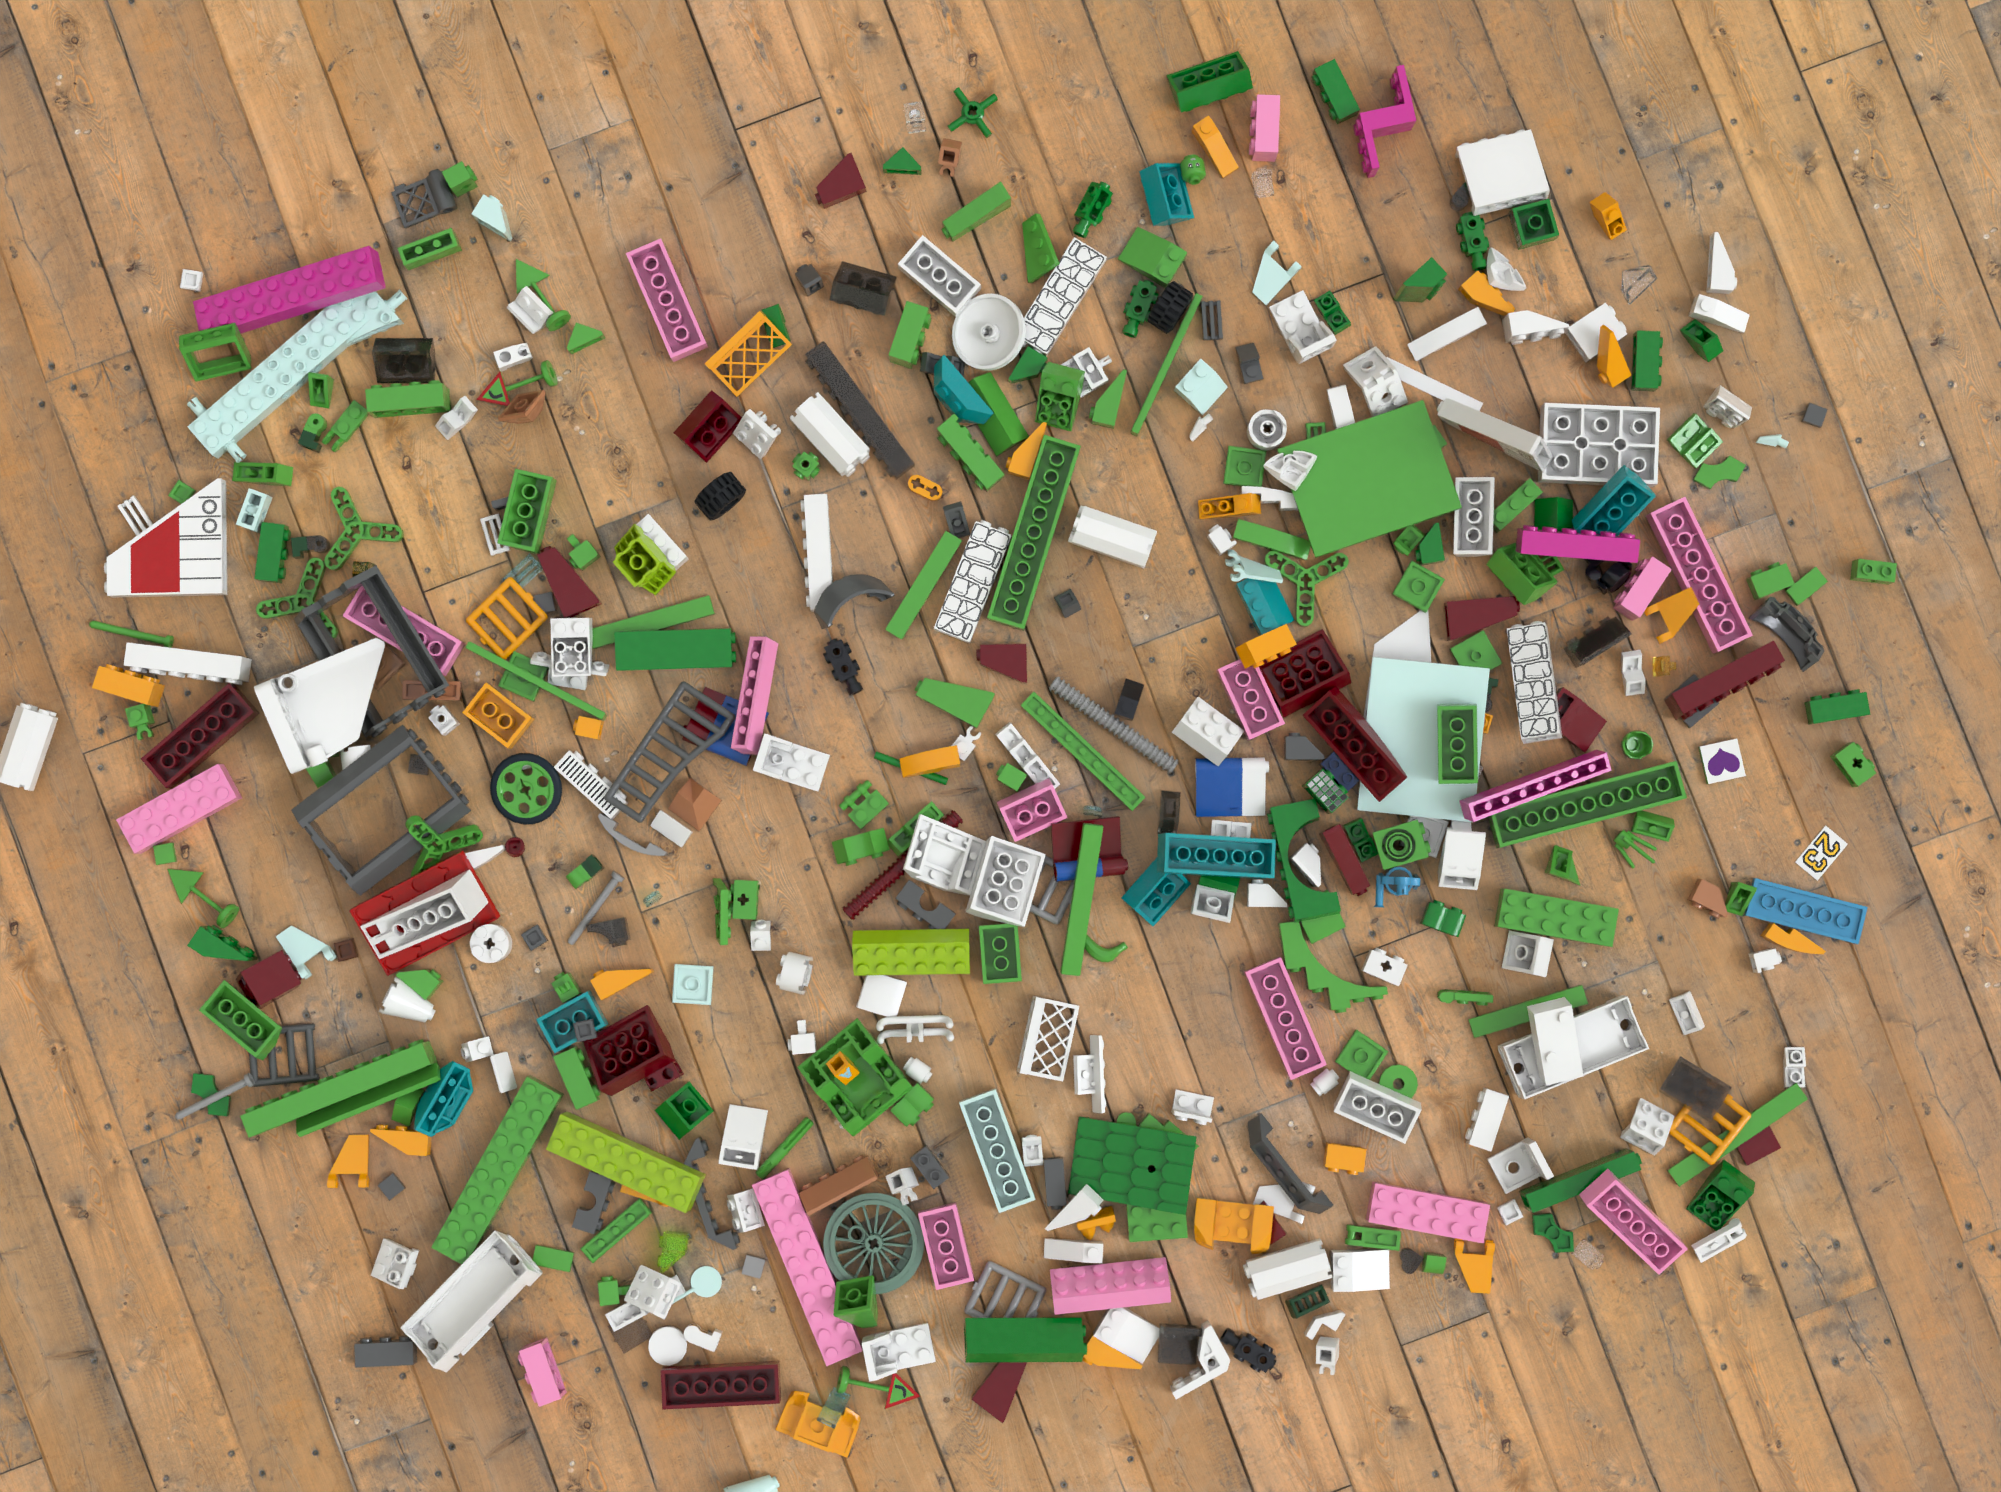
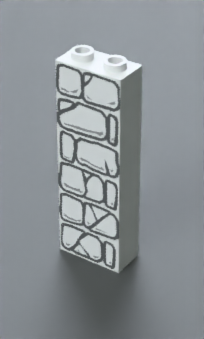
[1022,237,1107,357]
[934,520,1012,644]
[1507,621,1562,744]

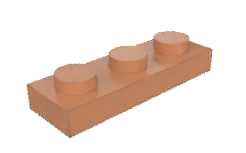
[402,680,462,701]

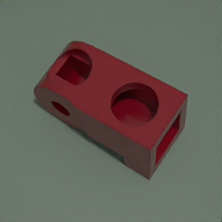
[644,1059,684,1092]

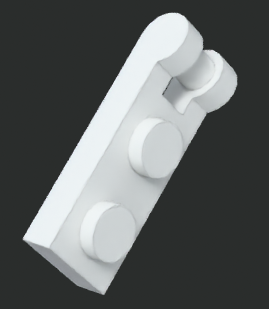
[1691,1218,1747,1263]

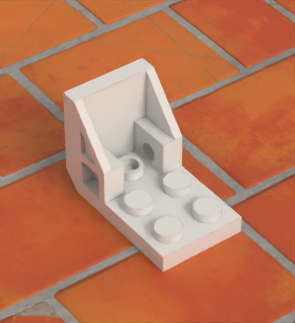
[1268,290,1337,364]
[753,733,830,792]
[1170,1320,1230,1399]
[862,1323,936,1382]

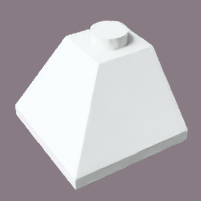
[1288,843,1321,887]

